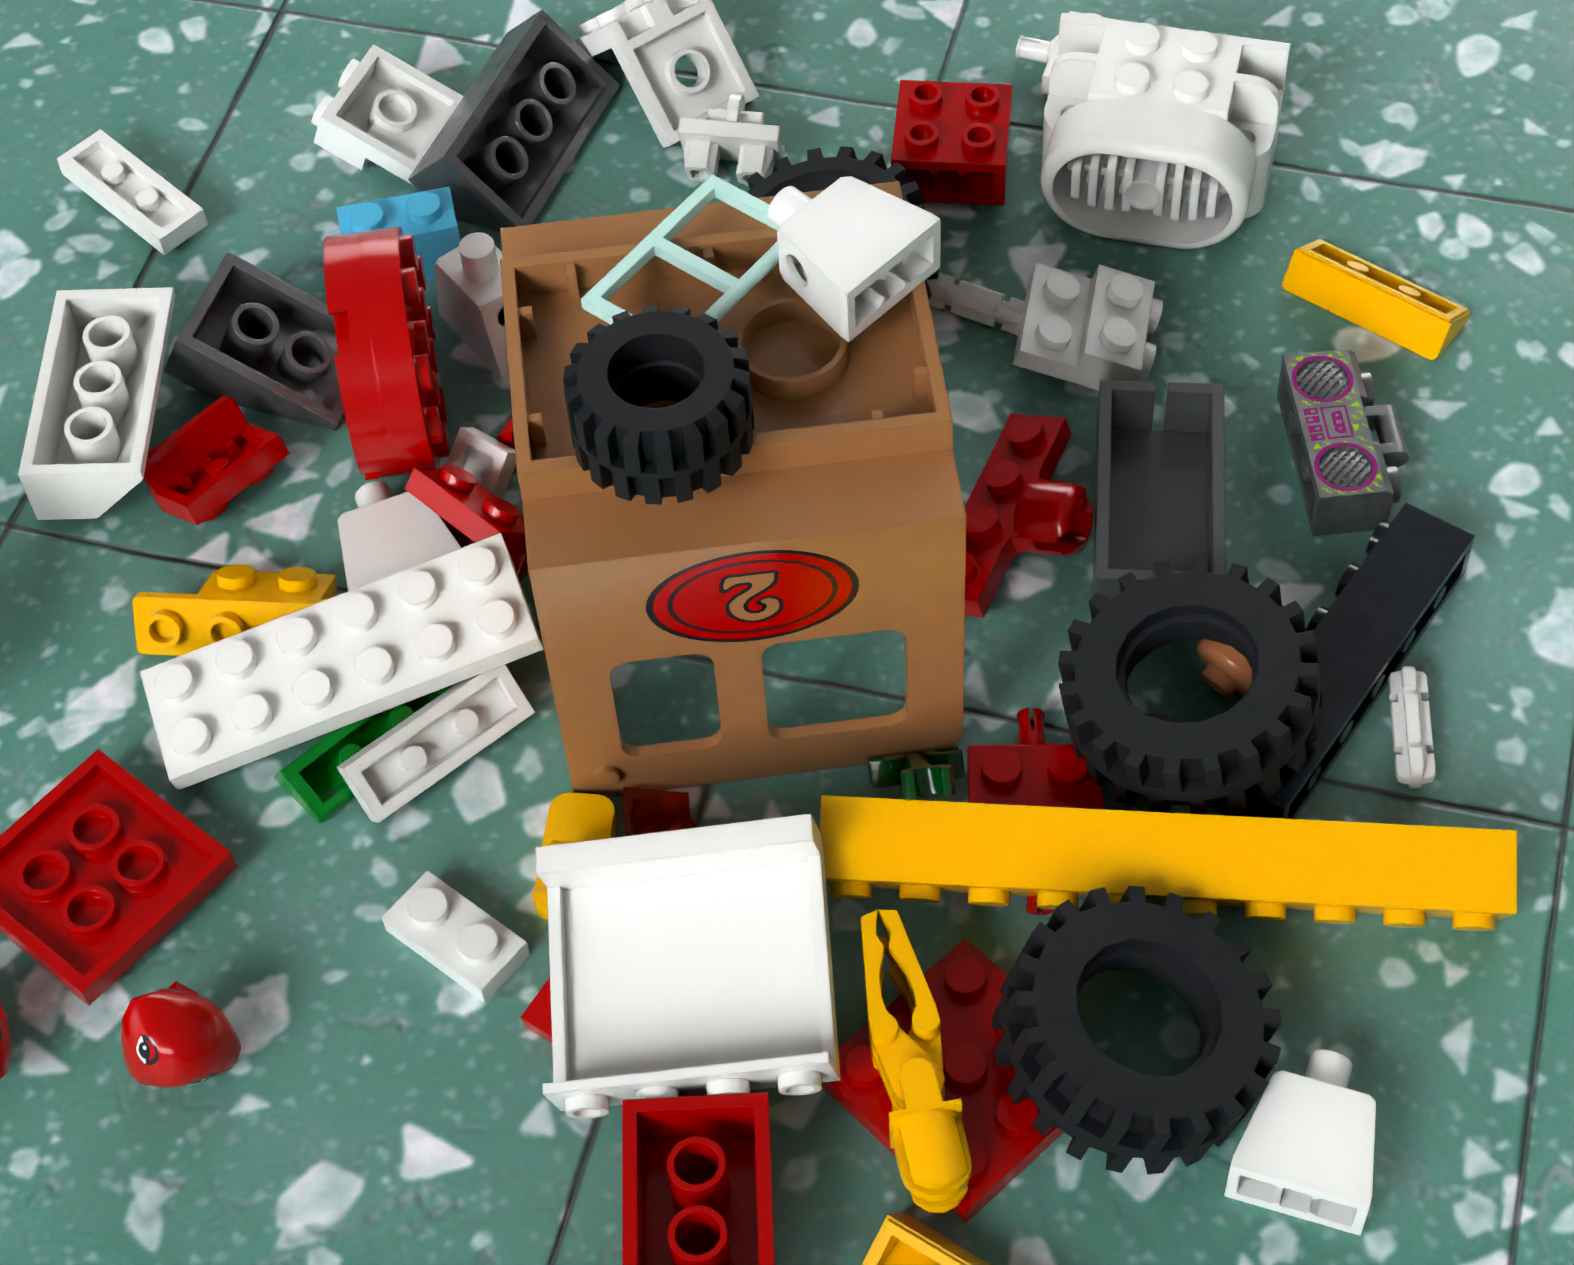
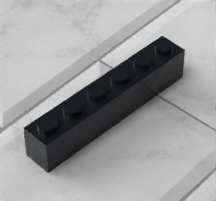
[1208,503,1475,819]

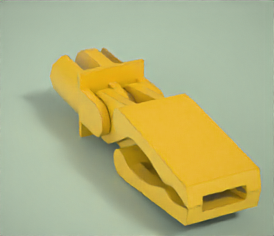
[861,909,972,1213]

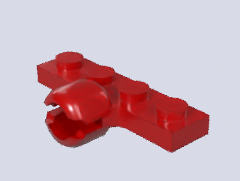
[965,414,1093,618]

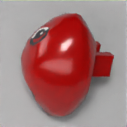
[121,981,241,1088]

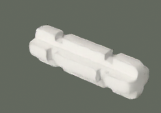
[927,272,1024,336]
[1388,666,1436,789]

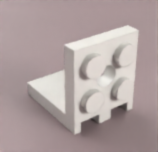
[574,0,759,148]

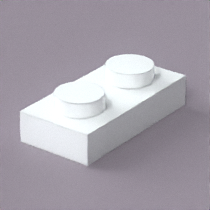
[382,870,530,1003]

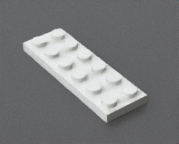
[140,533,544,790]

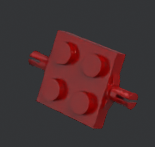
[967,707,1104,915]

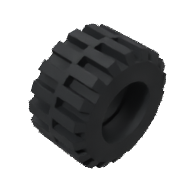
[563,305,755,505]

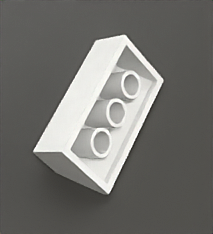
[18,287,176,520]

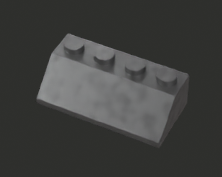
[408,9,620,232]

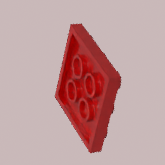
[0,749,237,1006]
[822,938,1064,1223]

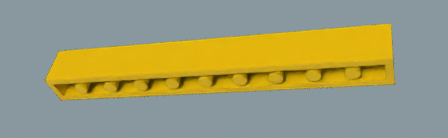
[819,795,1517,931]

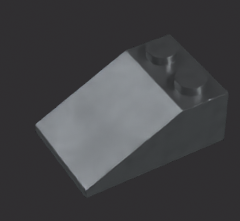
[164,251,344,430]

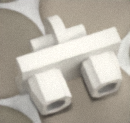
[678,94,785,186]

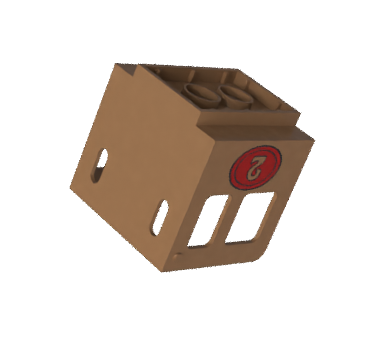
[500,181,966,797]

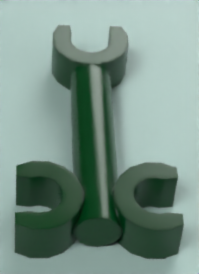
[867,746,965,801]

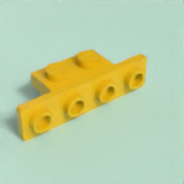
[132,564,337,656]

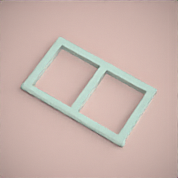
[581,174,779,325]

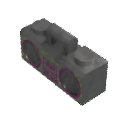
[1277,349,1409,536]

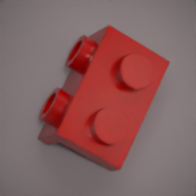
[143,395,290,526]
[404,464,528,582]

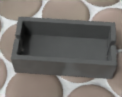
[1092,380,1226,600]

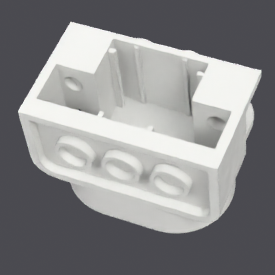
[1040,13,1291,249]

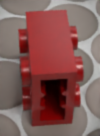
[891,80,1012,206]

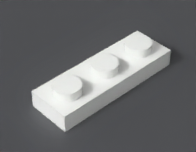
[57,129,208,255]
[336,665,535,823]

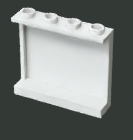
[535,814,841,1119]

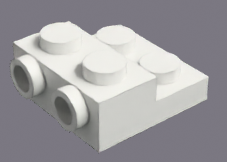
[311,44,464,185]
[1013,262,1163,391]

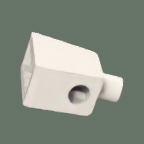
[768,176,941,342]
[434,232,509,379]
[337,481,461,591]
[1224,1050,1376,1236]

